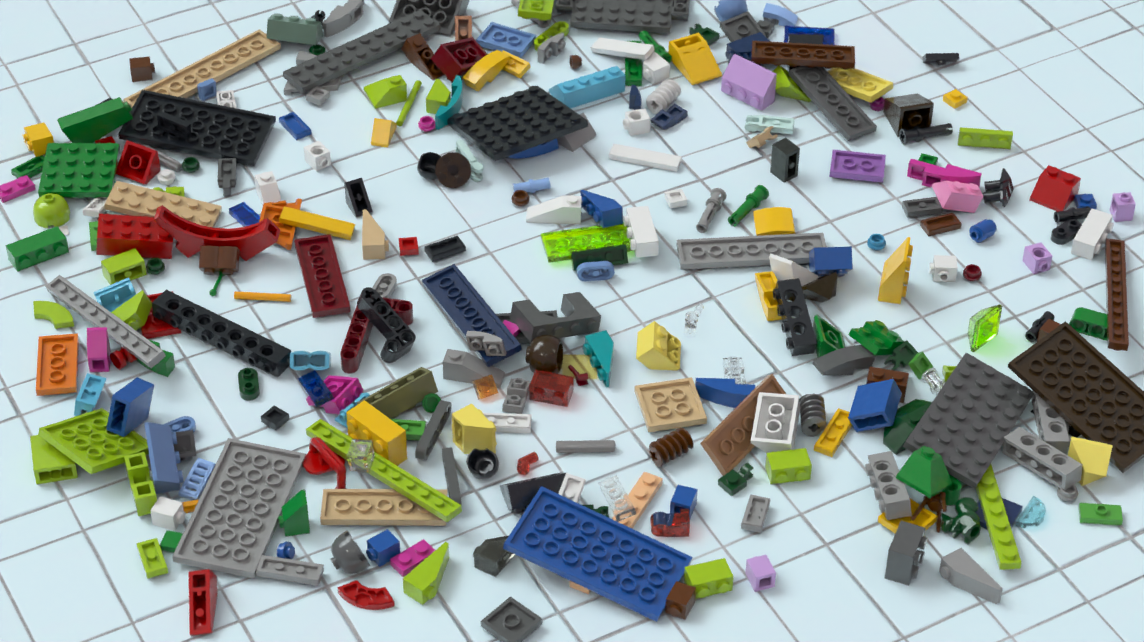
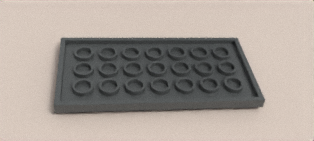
[903,353,1034,489]

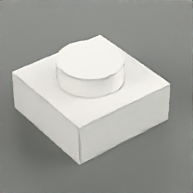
[664,189,688,209]

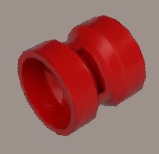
[110,347,137,370]

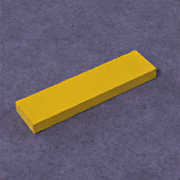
[279,206,355,240]

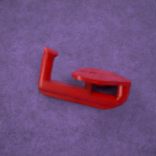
[302,437,346,489]

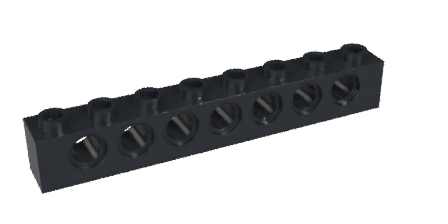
[152,289,291,377]

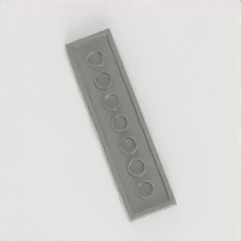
[677,233,827,270]

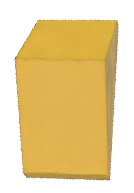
[371,118,397,147]

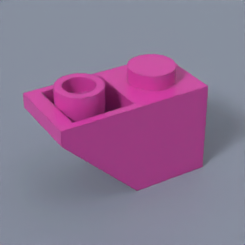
[87,327,111,372]

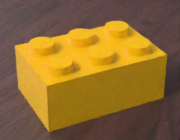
[346,400,407,466]

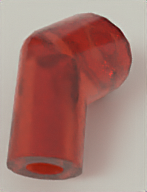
[516,452,539,475]

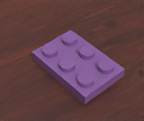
[829,150,886,183]

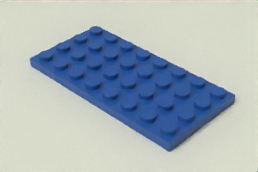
[503,486,693,622]

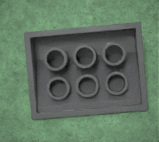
[389,0,470,36]

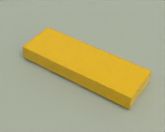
[814,408,852,457]

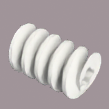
[646,79,681,114]

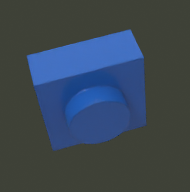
[1074,194,1097,209]

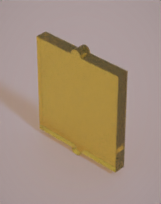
[561,355,597,379]

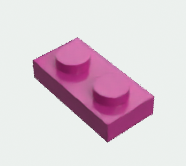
[0,175,36,203]
[390,539,435,577]

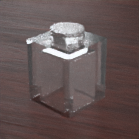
[347,439,375,472]

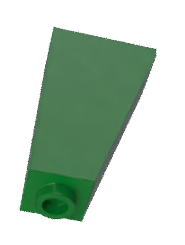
[57,97,133,143]

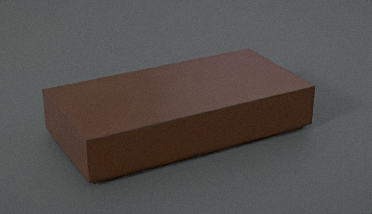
[920,213,962,237]

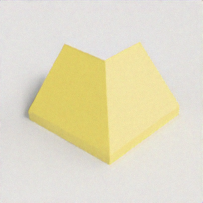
[1068,437,1113,486]

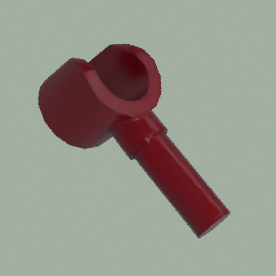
[568,365,589,386]

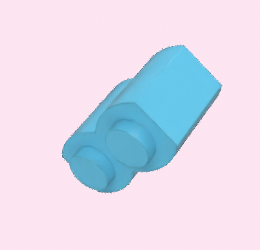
[290,351,331,370]

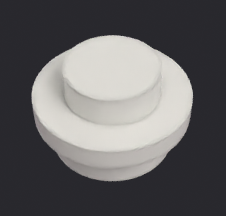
[157,169,176,185]

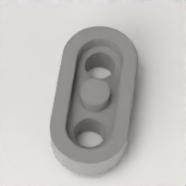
[372,273,397,298]

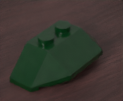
[883,399,932,455]

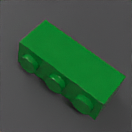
[6,226,69,272]

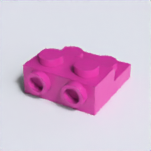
[306,375,364,415]

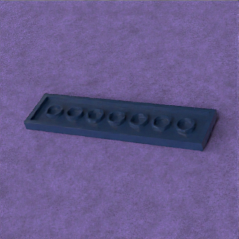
[421,264,522,367]

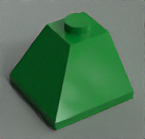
[896,446,952,498]

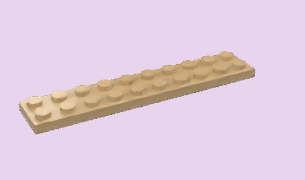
[123,29,281,108]

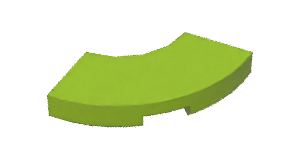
[33,301,74,329]

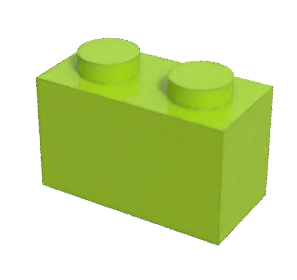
[101,248,147,285]
[765,448,812,484]
[684,558,734,599]

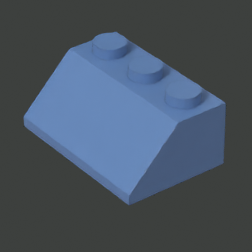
[144,422,184,494]

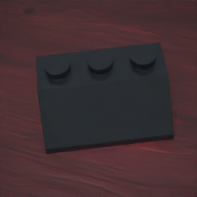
[500,473,566,513]

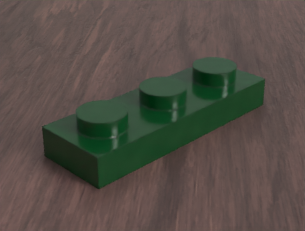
[570,244,628,271]

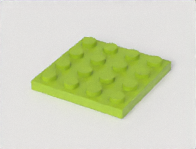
[38,408,149,474]

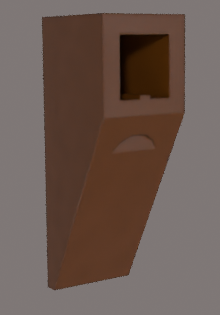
[402,33,445,80]

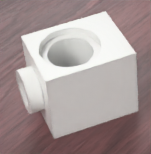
[623,108,650,136]
[304,141,331,172]

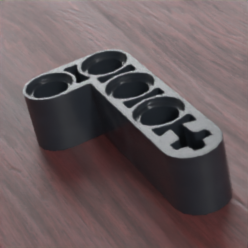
[357,287,416,363]

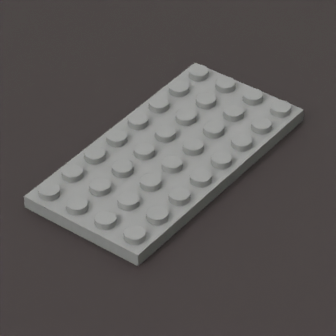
[173,438,306,579]

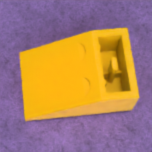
[668,33,722,85]
[878,237,913,304]

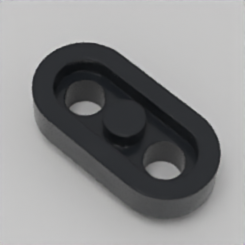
[1051,219,1082,245]

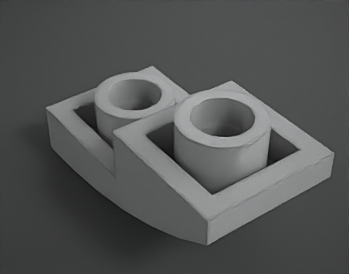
[538,33,566,64]
[466,331,506,356]
[502,378,530,414]

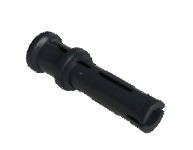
[899,123,953,144]

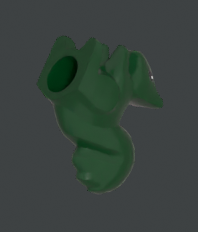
[941,497,981,545]

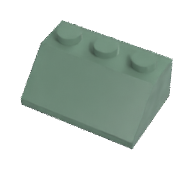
[266,13,323,45]

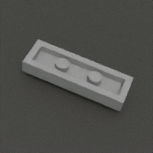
[256,555,324,586]

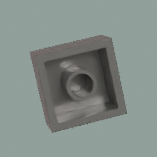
[885,521,927,586]

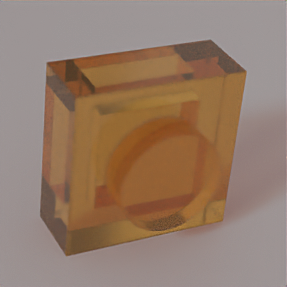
[472,374,498,400]

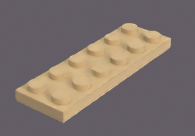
[105,181,222,228]
[320,489,448,526]

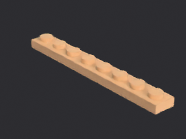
[570,472,663,594]

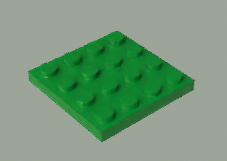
[38,143,120,197]

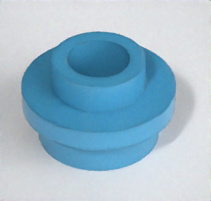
[867,234,886,250]

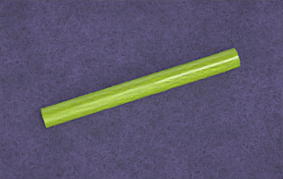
[396,80,422,126]

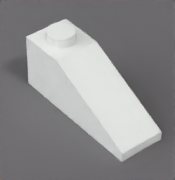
[526,195,582,224]

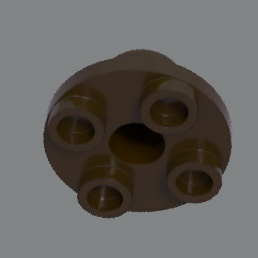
[435,152,471,188]

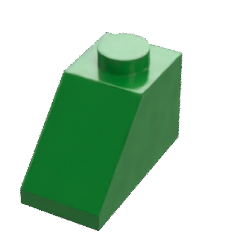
[278,490,310,537]

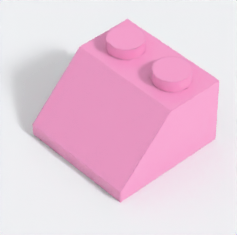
[932,181,983,213]

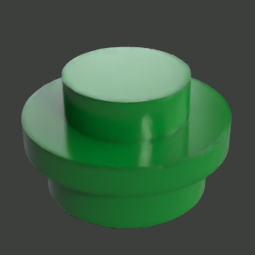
[422,393,441,413]

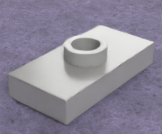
[741,494,771,533]

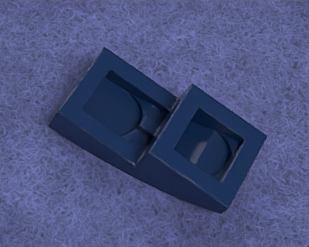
[629,85,641,110]
[650,104,688,130]

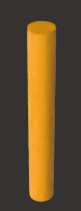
[234,291,291,302]

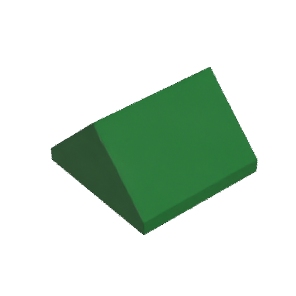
[813,315,845,358]

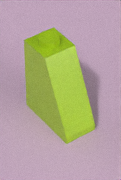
[30,435,78,485]

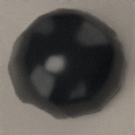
[417,152,441,180]
[466,448,499,479]

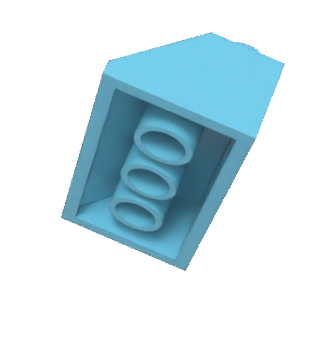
[549,66,625,108]

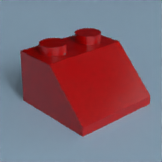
[1030,165,1081,211]

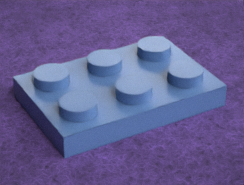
[476,22,536,58]

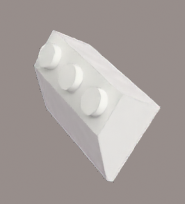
[751,392,800,453]

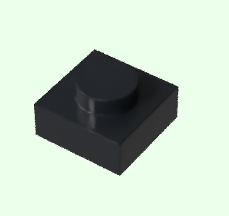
[261,405,290,430]

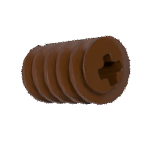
[649,428,694,467]

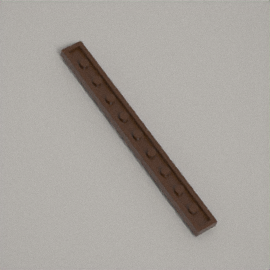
[1105,238,1129,351]

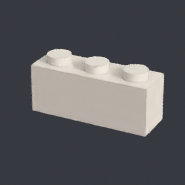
[623,206,659,258]
[1071,208,1114,260]

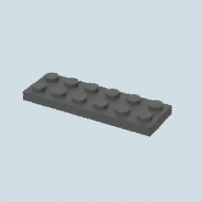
[789,66,877,141]

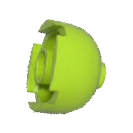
[33,193,70,228]

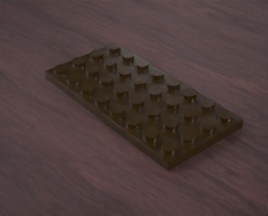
[1008,321,1144,473]

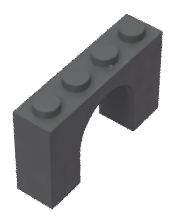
[510,292,601,342]

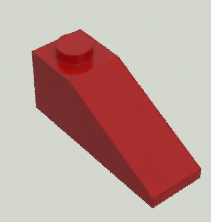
[188,569,217,636]

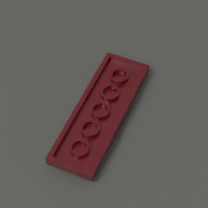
[294,234,351,318]

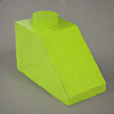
[426,79,451,114]
[111,290,152,331]

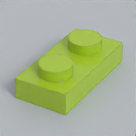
[136,538,168,579]

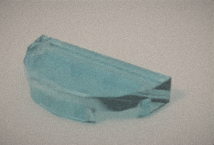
[1015,496,1046,528]

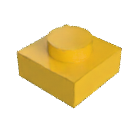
[943,89,968,109]

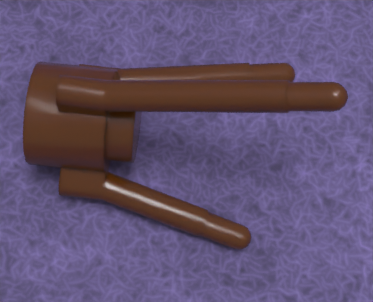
[911,492,947,533]

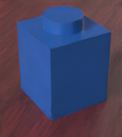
[670,484,698,521]
[366,529,400,567]

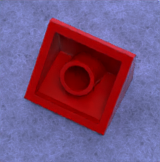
[116,140,161,185]

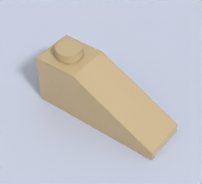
[362,210,389,260]

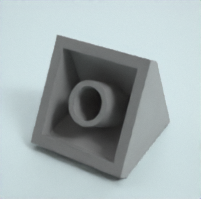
[557,112,596,152]

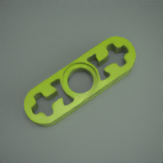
[534,21,569,52]

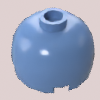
[714,0,748,22]

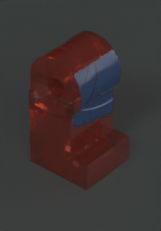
[650,509,690,537]

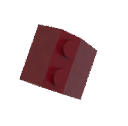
[431,37,488,83]

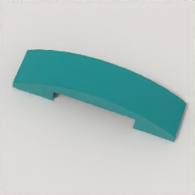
[435,75,463,130]

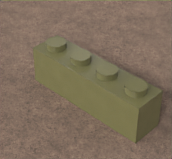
[357,367,438,419]

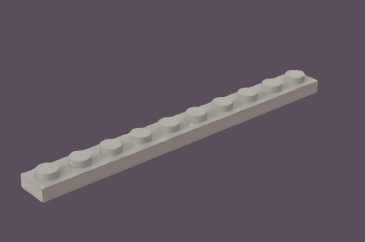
[45,275,166,368]

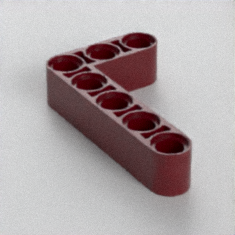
[340,298,413,374]

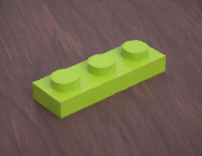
[958,127,1013,149]

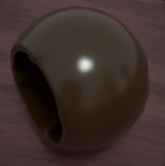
[525,335,563,377]

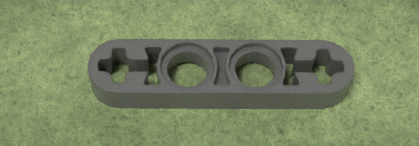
[415,400,452,461]
[442,447,462,506]

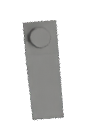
[443,349,505,388]
[939,548,1003,604]

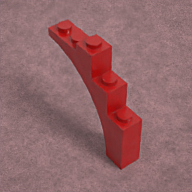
[154,205,280,261]

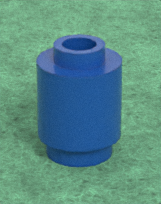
[969,219,997,243]

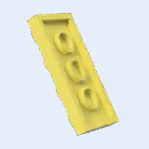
[827,68,893,103]

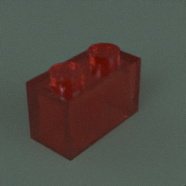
[529,370,574,407]

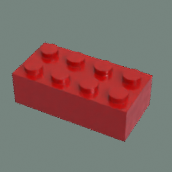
[96,214,173,259]

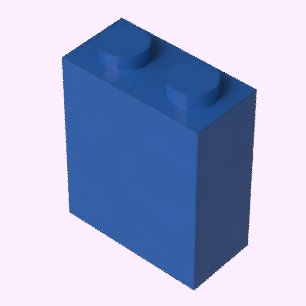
[106,377,155,437]
[848,379,902,432]

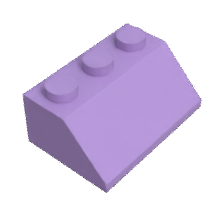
[721,54,777,111]

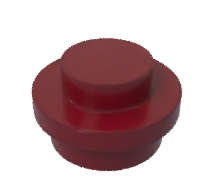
[963,264,982,281]

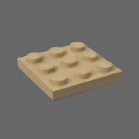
[634,377,707,432]

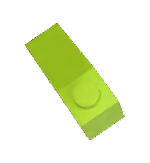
[403,542,449,605]

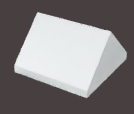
[769,254,818,286]

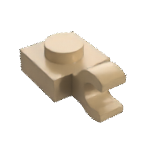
[746,126,778,148]

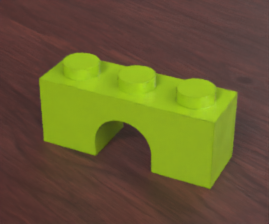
[124,452,157,516]

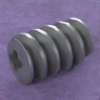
[799,394,827,437]

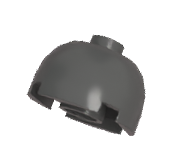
[330,530,370,574]

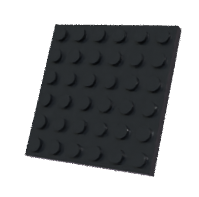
[447,86,588,161]

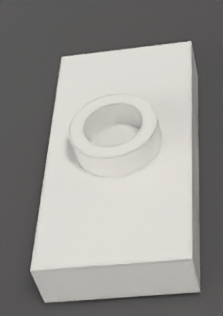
[83,197,108,218]

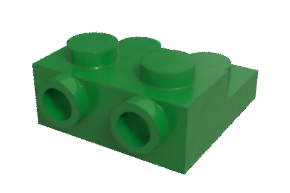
[848,320,904,356]

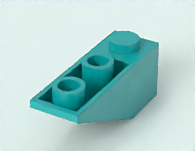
[582,330,614,388]

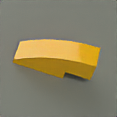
[462,50,511,92]
[755,271,782,321]

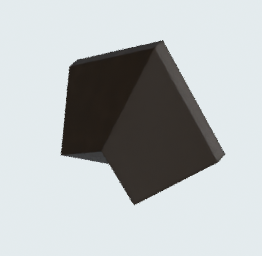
[801,272,838,303]

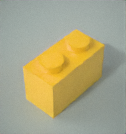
[22,122,54,157]

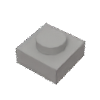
[306,87,330,106]

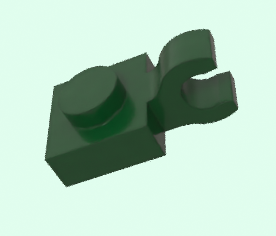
[718,463,753,496]

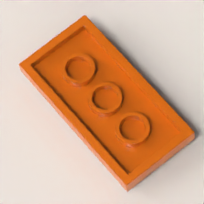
[36,333,79,396]

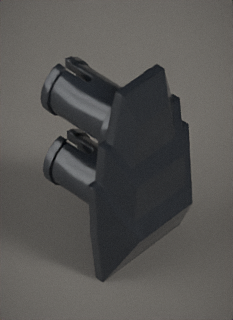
[983,168,1014,207]

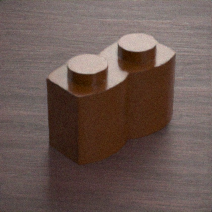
[199,246,240,275]

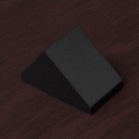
[344,177,373,217]

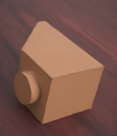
[455,16,472,41]

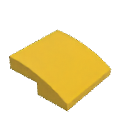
[753,207,796,236]

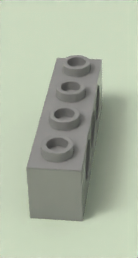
[1031,391,1071,455]
[1002,427,1082,491]
[865,451,912,520]

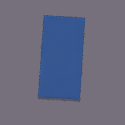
[279,112,312,140]

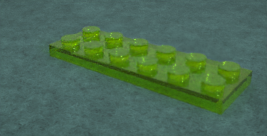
[541,223,634,263]

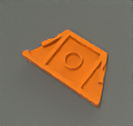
[259,199,302,250]

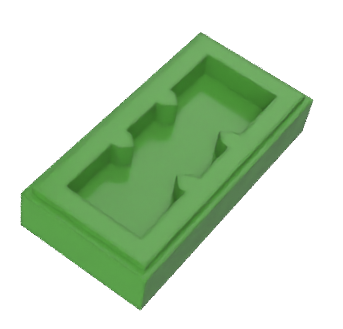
[1078,503,1123,525]

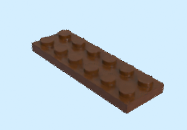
[751,41,855,70]

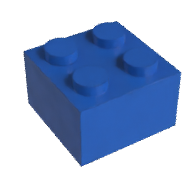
[809,246,853,277]

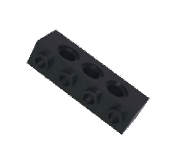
[773,278,817,356]

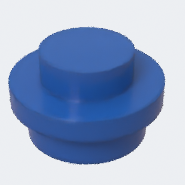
[277,541,295,559]

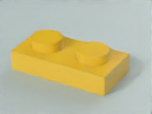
[502,50,531,78]

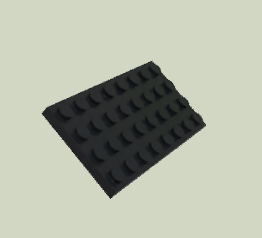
[118,90,276,166]

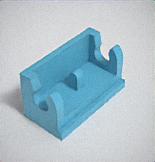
[93,277,136,312]
[74,373,106,416]

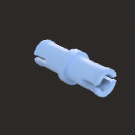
[513,177,551,194]

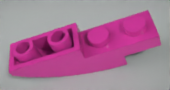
[907,159,982,188]

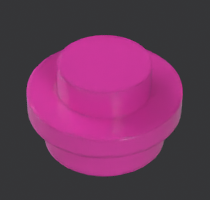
[418,116,436,132]

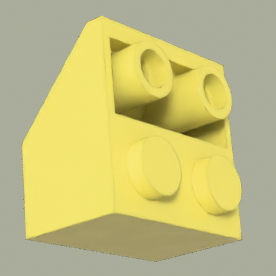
[636,321,681,371]
[452,404,497,454]

